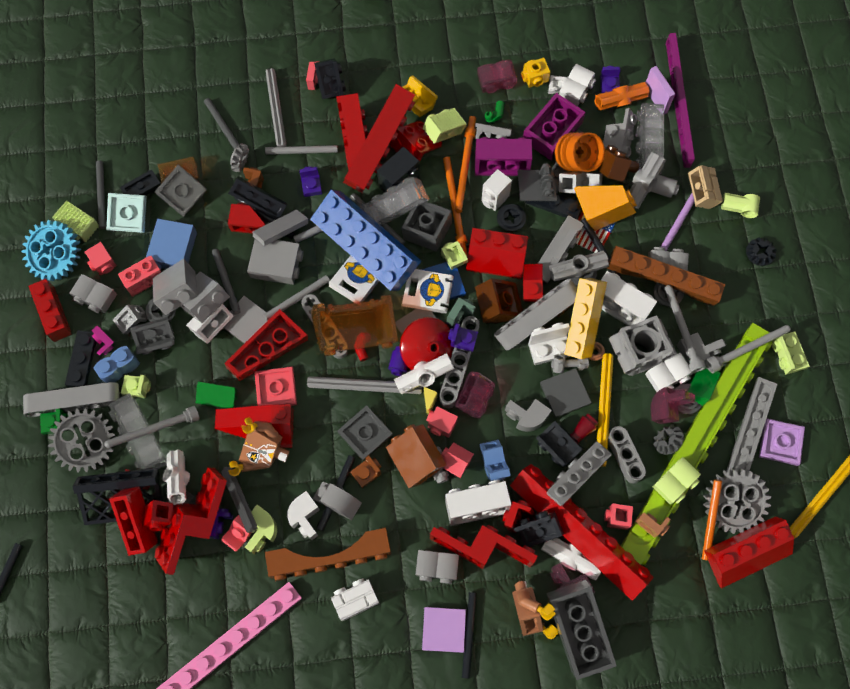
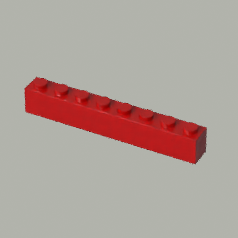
[510,464,654,601]

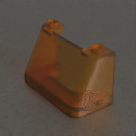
[311,295,398,356]

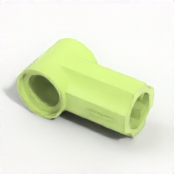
[721,193,760,218]

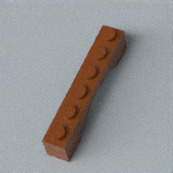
[606,246,725,306]
[265,528,391,581]

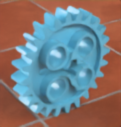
[21,220,81,281]

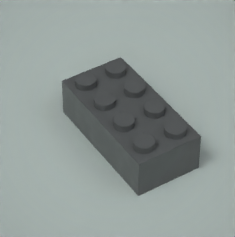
[546,580,617,680]

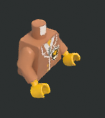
[228,417,290,476]
[512,581,558,639]

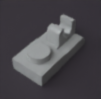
[475,123,512,139]

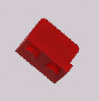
[389,121,442,162]

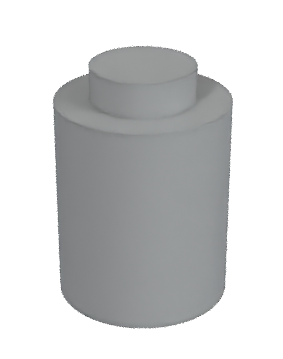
[651,174,680,198]

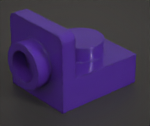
[600,66,620,93]
[299,166,322,197]
[448,323,478,352]
[210,509,233,539]

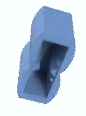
[94,346,140,383]

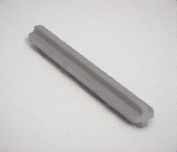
[265,68,286,147]

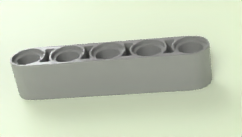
[494,279,577,350]
[440,316,479,408]
[23,382,120,417]

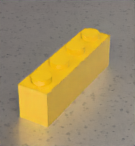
[564,278,607,359]

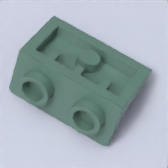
[446,298,476,329]

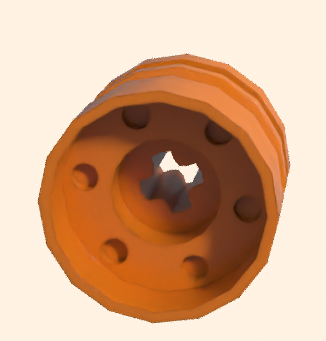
[555,132,605,172]

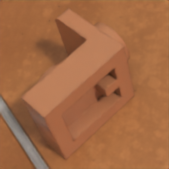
[635,512,671,538]

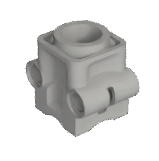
[609,315,677,376]

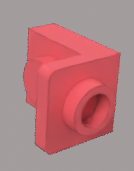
[306,61,320,90]
[221,515,252,551]

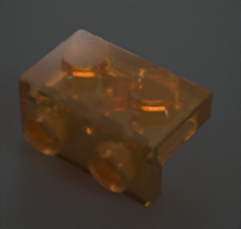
[157,157,199,184]

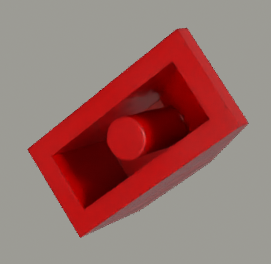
[228,203,265,234]
[523,264,543,302]

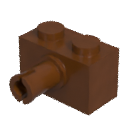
[597,145,639,182]

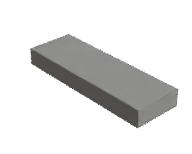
[252,210,308,246]

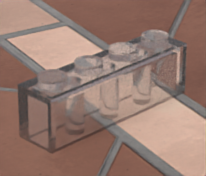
[636,103,664,175]
[358,177,429,226]
[108,393,167,470]

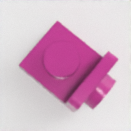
[91,325,114,355]

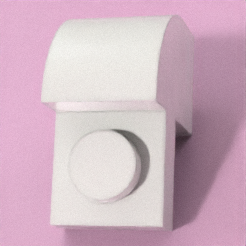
[288,491,320,540]

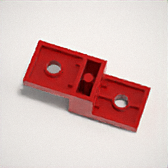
[155,467,227,575]
[430,525,538,569]

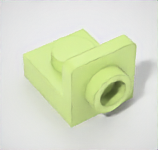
[441,241,468,270]
[121,375,151,398]

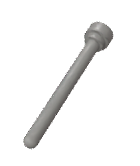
[665,285,707,373]
[705,325,791,374]
[104,406,199,448]

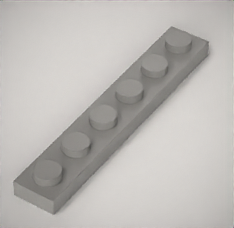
[726,377,777,489]

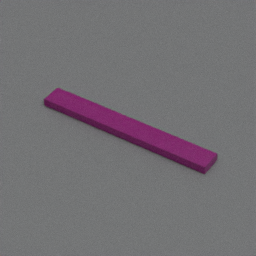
[666,33,695,168]

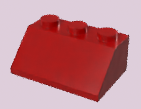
[466,228,528,279]

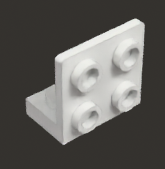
[528,322,570,365]

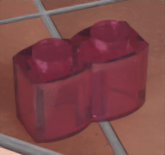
[477,60,517,93]
[456,372,495,418]

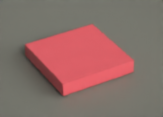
[255,367,297,406]

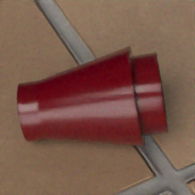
[571,414,599,443]

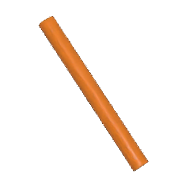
[702,479,722,560]

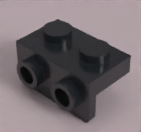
[314,58,346,99]
[536,420,584,467]
[513,510,564,547]

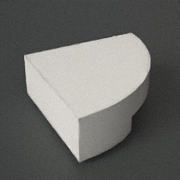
[548,75,568,94]

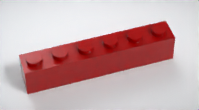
[343,84,416,193]

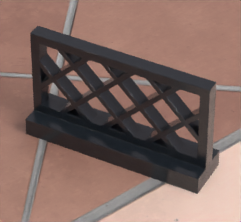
[72,468,163,525]

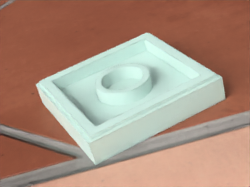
[106,193,147,233]

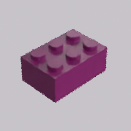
[523,93,586,161]
[475,137,532,176]

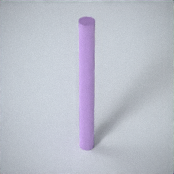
[660,193,695,251]

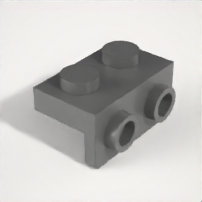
[130,317,175,355]

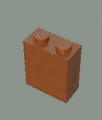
[386,424,447,488]

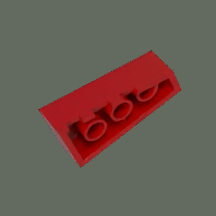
[336,93,368,171]
[224,309,308,381]

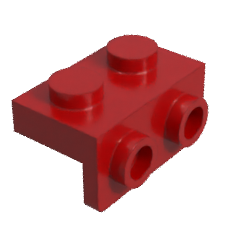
[503,500,535,534]

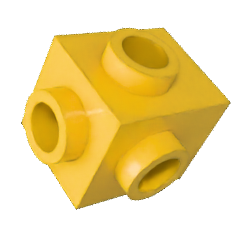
[521,58,550,88]

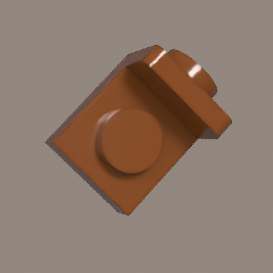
[243,167,264,189]
[350,455,381,489]

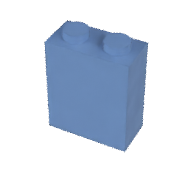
[146,219,197,270]

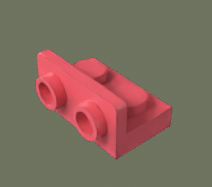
[118,256,161,297]

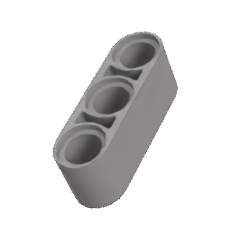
[608,426,646,484]

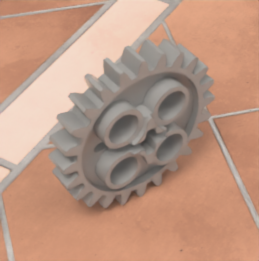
[48,408,115,473]
[703,468,771,534]

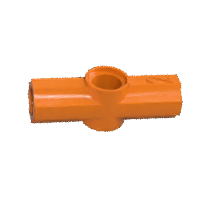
[594,82,649,110]

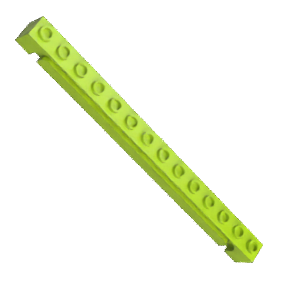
[621,323,773,565]

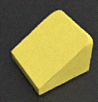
[424,387,437,414]

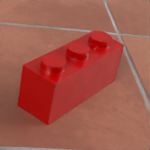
[28,279,72,342]
[109,486,158,556]

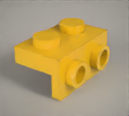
[403,76,438,117]

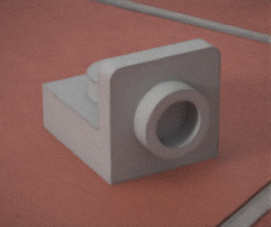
[113,305,148,334]

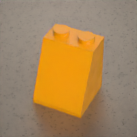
[574,185,637,231]

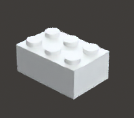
[601,271,657,326]
[445,480,511,526]

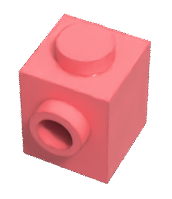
[84,242,117,275]
[426,406,458,438]
[441,442,474,478]
[604,504,633,530]

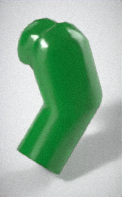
[485,101,505,123]

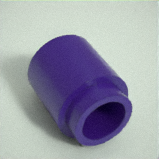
[388,346,408,376]

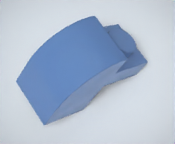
[480,440,510,481]

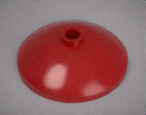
[400,317,454,370]

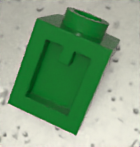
[40,408,68,435]

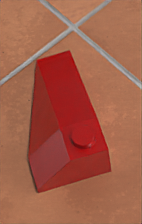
[215,404,294,448]

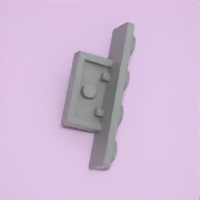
[603,108,637,158]
[538,216,584,283]
[547,442,611,506]

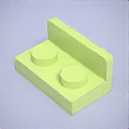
[772,331,810,375]

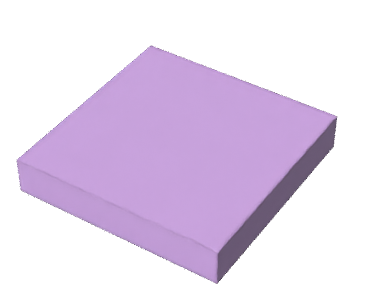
[646,66,675,115]
[759,418,805,466]
[422,607,466,653]

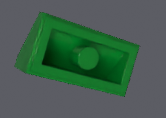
[686,368,721,406]
[195,382,238,409]

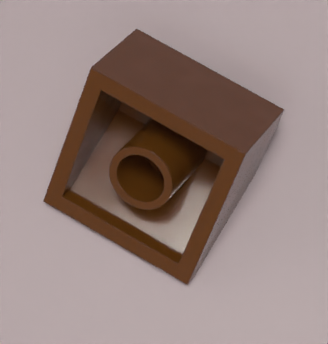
[475,278,523,324]

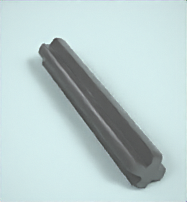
[221,466,258,533]

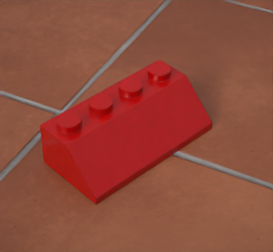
[704,517,794,589]

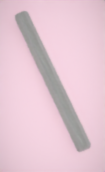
[307,376,422,394]

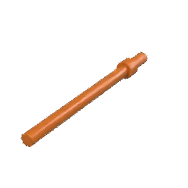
[455,116,476,213]
[443,157,468,257]

